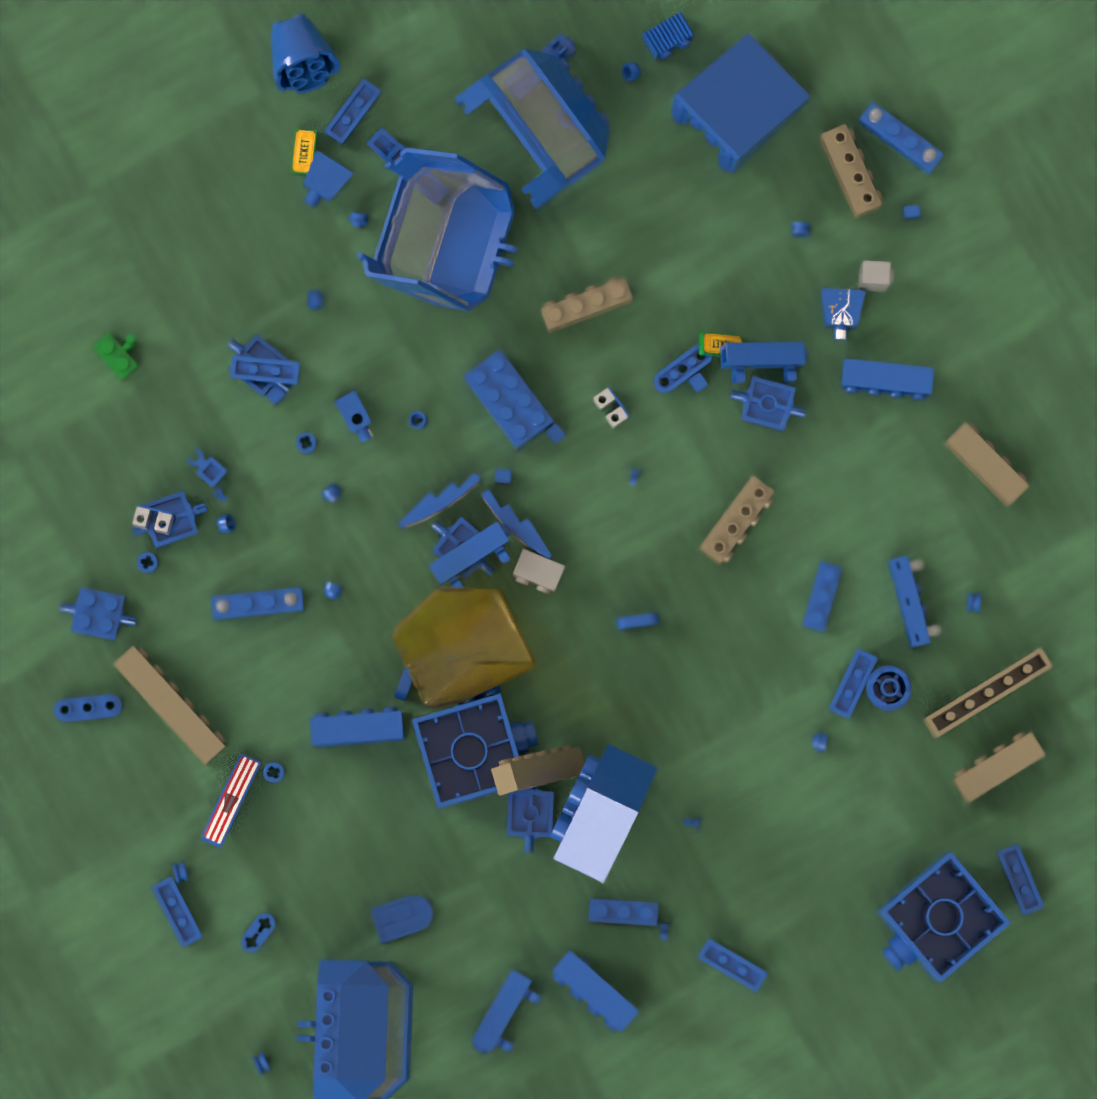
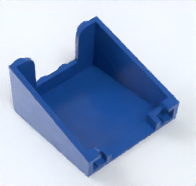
[671,33,811,174]

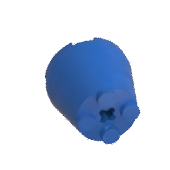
[270,14,340,94]

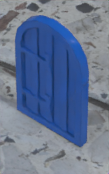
[370,895,433,944]

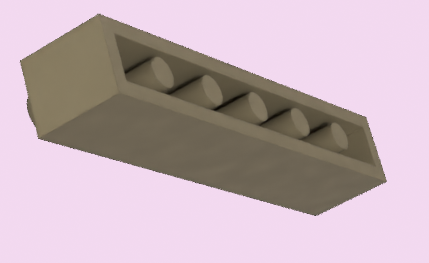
[113,646,227,766]
[922,647,1053,739]
[491,745,585,796]

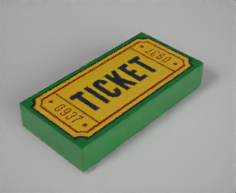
[290,128,318,175]
[699,332,743,357]

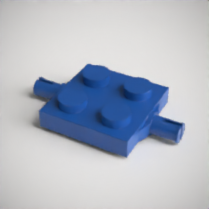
[227,334,293,398]
[730,376,806,432]
[132,491,208,549]
[431,517,496,580]
[59,587,137,641]
[507,787,554,853]

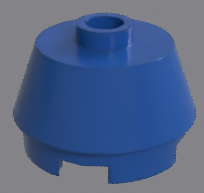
[866,665,912,711]

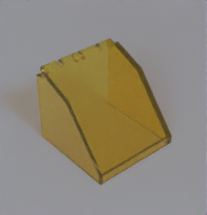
[392,588,537,709]

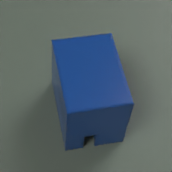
[903,205,921,220]
[688,372,708,394]
[265,385,286,406]
[546,423,566,444]
[495,469,512,485]

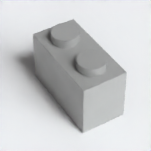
[858,261,894,293]
[513,549,565,595]

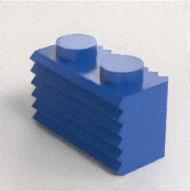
[642,12,695,61]

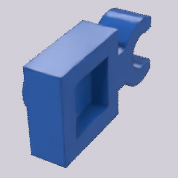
[187,449,228,488]

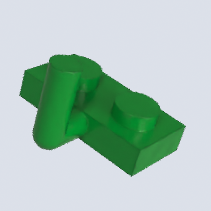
[92,332,139,381]

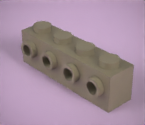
[819,124,883,219]
[540,277,633,334]
[944,422,1029,507]
[698,476,775,565]
[952,731,1046,803]

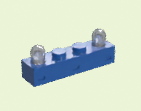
[858,101,944,175]
[888,555,942,649]
[211,587,305,621]

